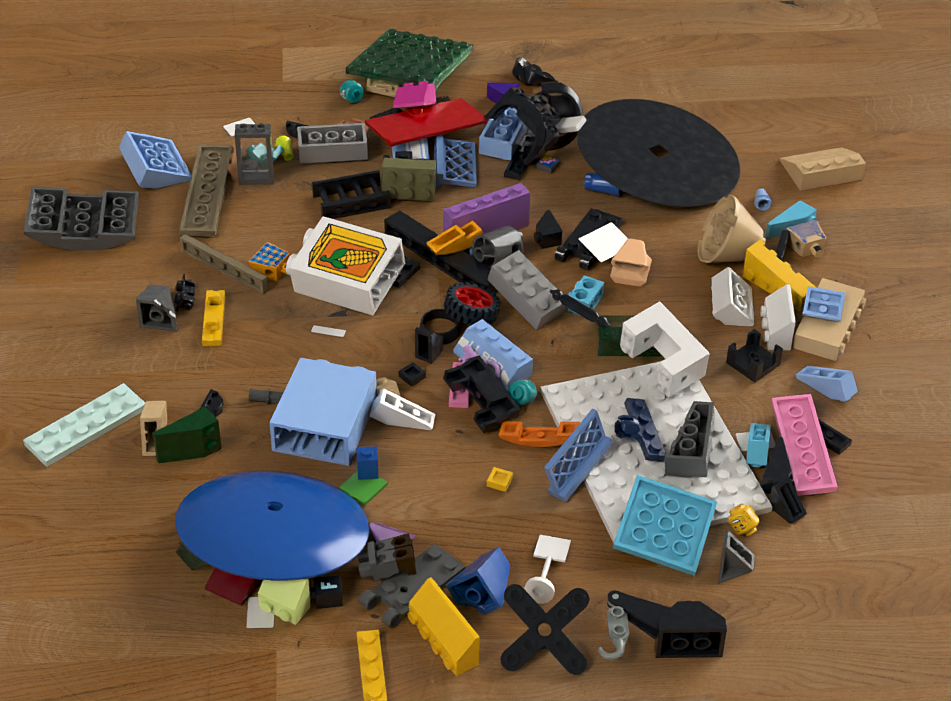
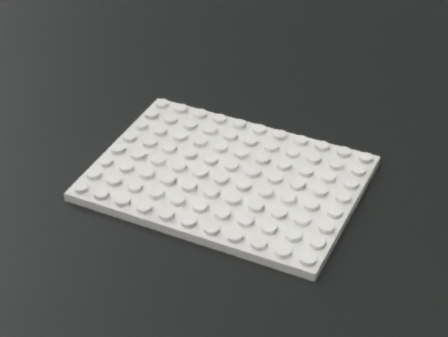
[540,361,772,544]

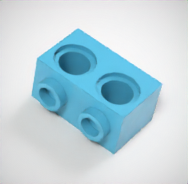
[567,275,604,315]

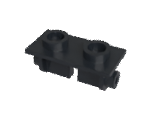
[174,274,195,312]

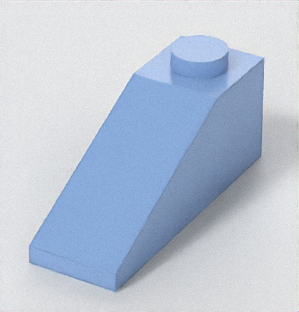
[795,366,858,402]

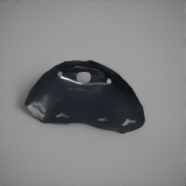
[512,57,559,84]

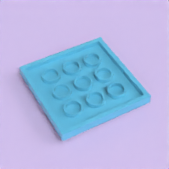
[612,475,717,576]

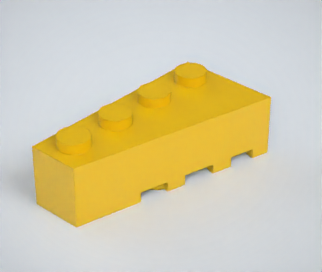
[743,239,816,311]

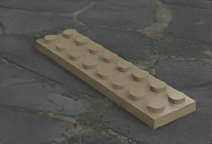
[179,144,233,237]

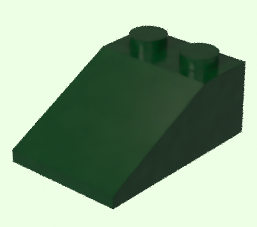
[153,407,222,464]

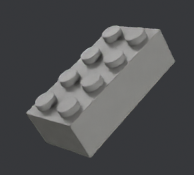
[297,123,368,164]
[487,250,566,330]

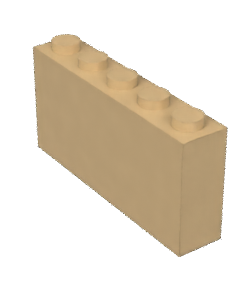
[792,278,867,361]

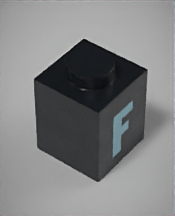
[310,575,343,609]

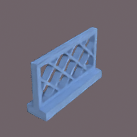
[433,134,477,188]
[544,409,613,502]

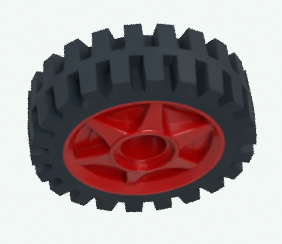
[444,282,501,325]

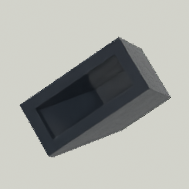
[534,210,563,249]
[415,327,443,364]

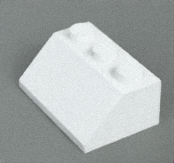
[711,267,754,326]
[760,285,796,350]

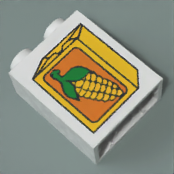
[286,216,405,316]

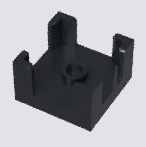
[726,329,783,383]

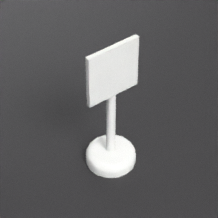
[524,535,571,604]

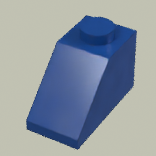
[356,446,379,480]

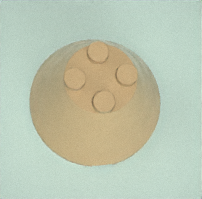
[697,194,766,263]

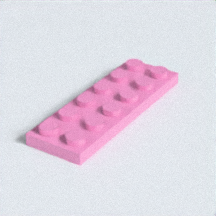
[771,394,838,496]

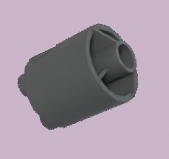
[472,226,524,268]

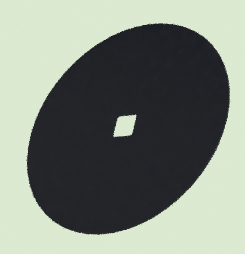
[577,99,740,207]

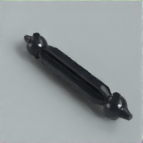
[549,289,611,327]

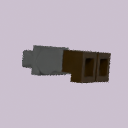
[358,533,417,582]

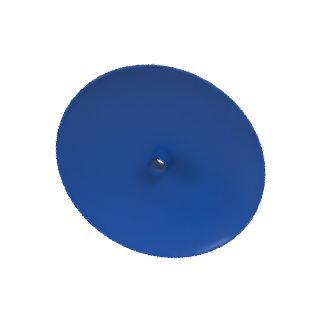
[175,471,369,581]

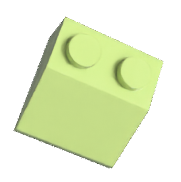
[258,578,311,625]

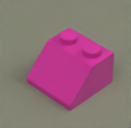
[393,81,436,108]

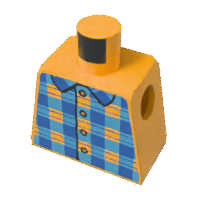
[248,242,291,281]

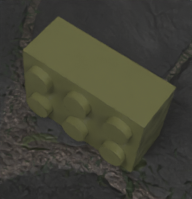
[382,158,436,201]

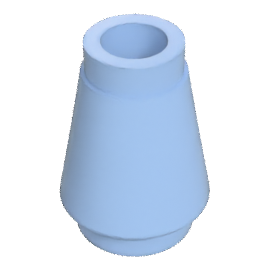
[754,188,772,211]

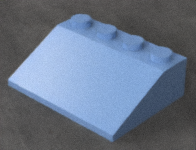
[119,131,192,189]

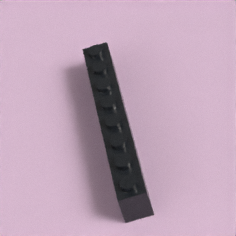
[384,210,499,293]

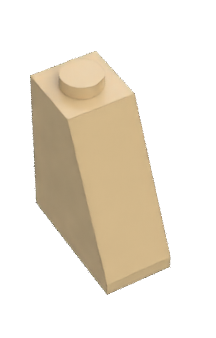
[140,401,167,456]

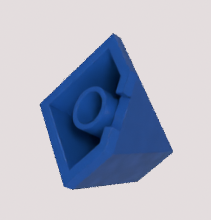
[445,547,510,614]

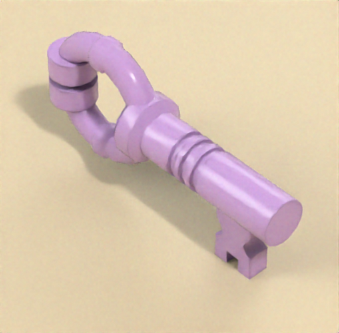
[459,345,500,378]

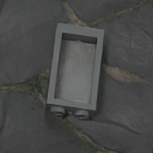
[234,123,274,185]

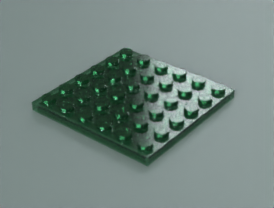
[345,29,474,88]

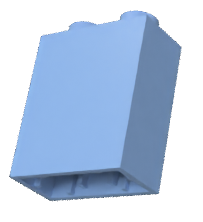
[269,358,377,466]

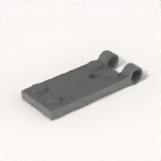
[359,544,465,628]

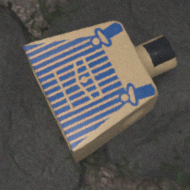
[786,220,826,258]

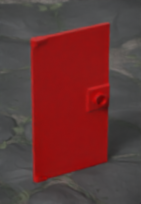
[365,98,489,147]

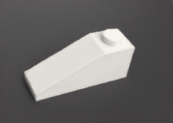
[370,389,436,430]

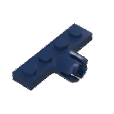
[614,398,666,462]

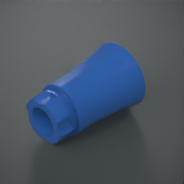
[584,173,622,197]

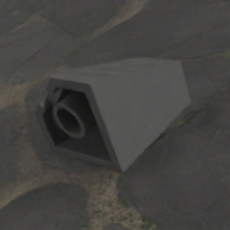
[136,284,178,332]

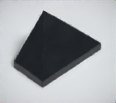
[770,477,807,524]

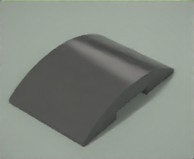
[24,187,139,251]

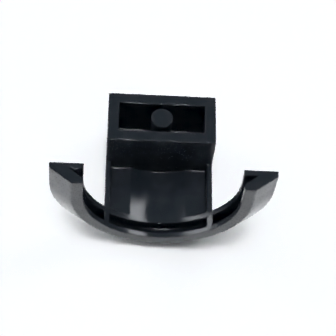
[541,82,583,149]

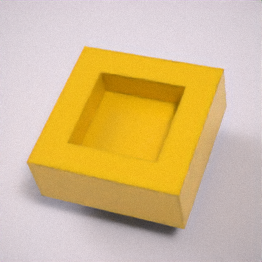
[487,467,513,492]

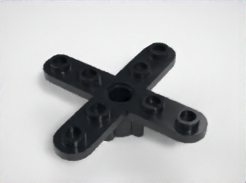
[500,584,590,675]

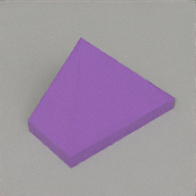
[369,522,415,542]

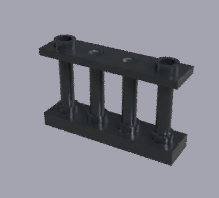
[312,170,391,219]

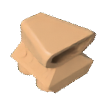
[610,239,652,287]

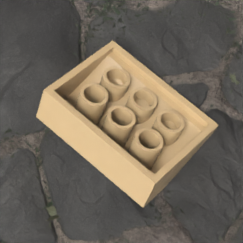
[780,147,866,191]

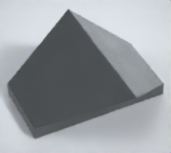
[718,531,755,584]

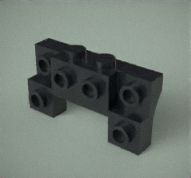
[443,355,521,433]

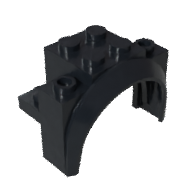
[484,87,561,165]

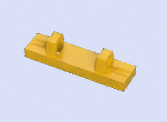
[202,290,226,346]

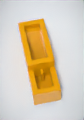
[426,220,483,255]

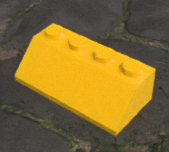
[407,577,480,677]

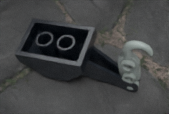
[598,590,727,660]

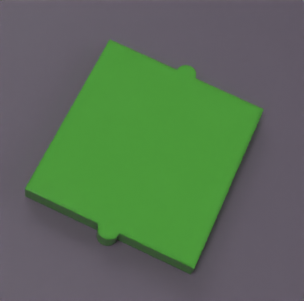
[339,471,388,506]

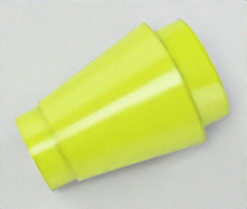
[275,136,294,161]

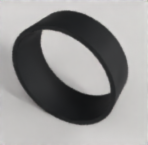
[419,309,460,345]

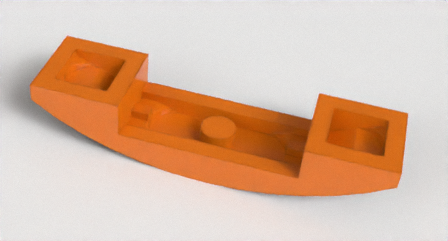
[499,421,580,447]

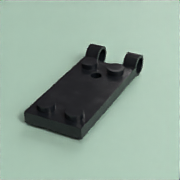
[555,208,623,271]

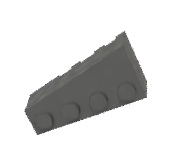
[664,401,715,477]

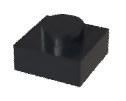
[398,362,426,387]

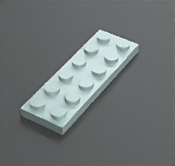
[23,383,145,467]

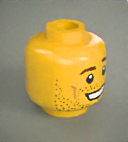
[728,503,759,536]

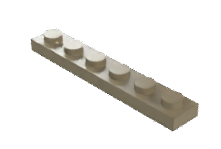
[180,234,268,294]

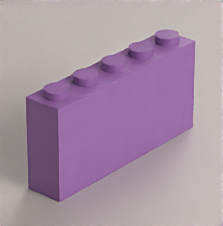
[443,183,530,233]

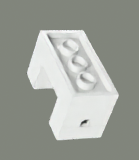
[620,301,710,398]

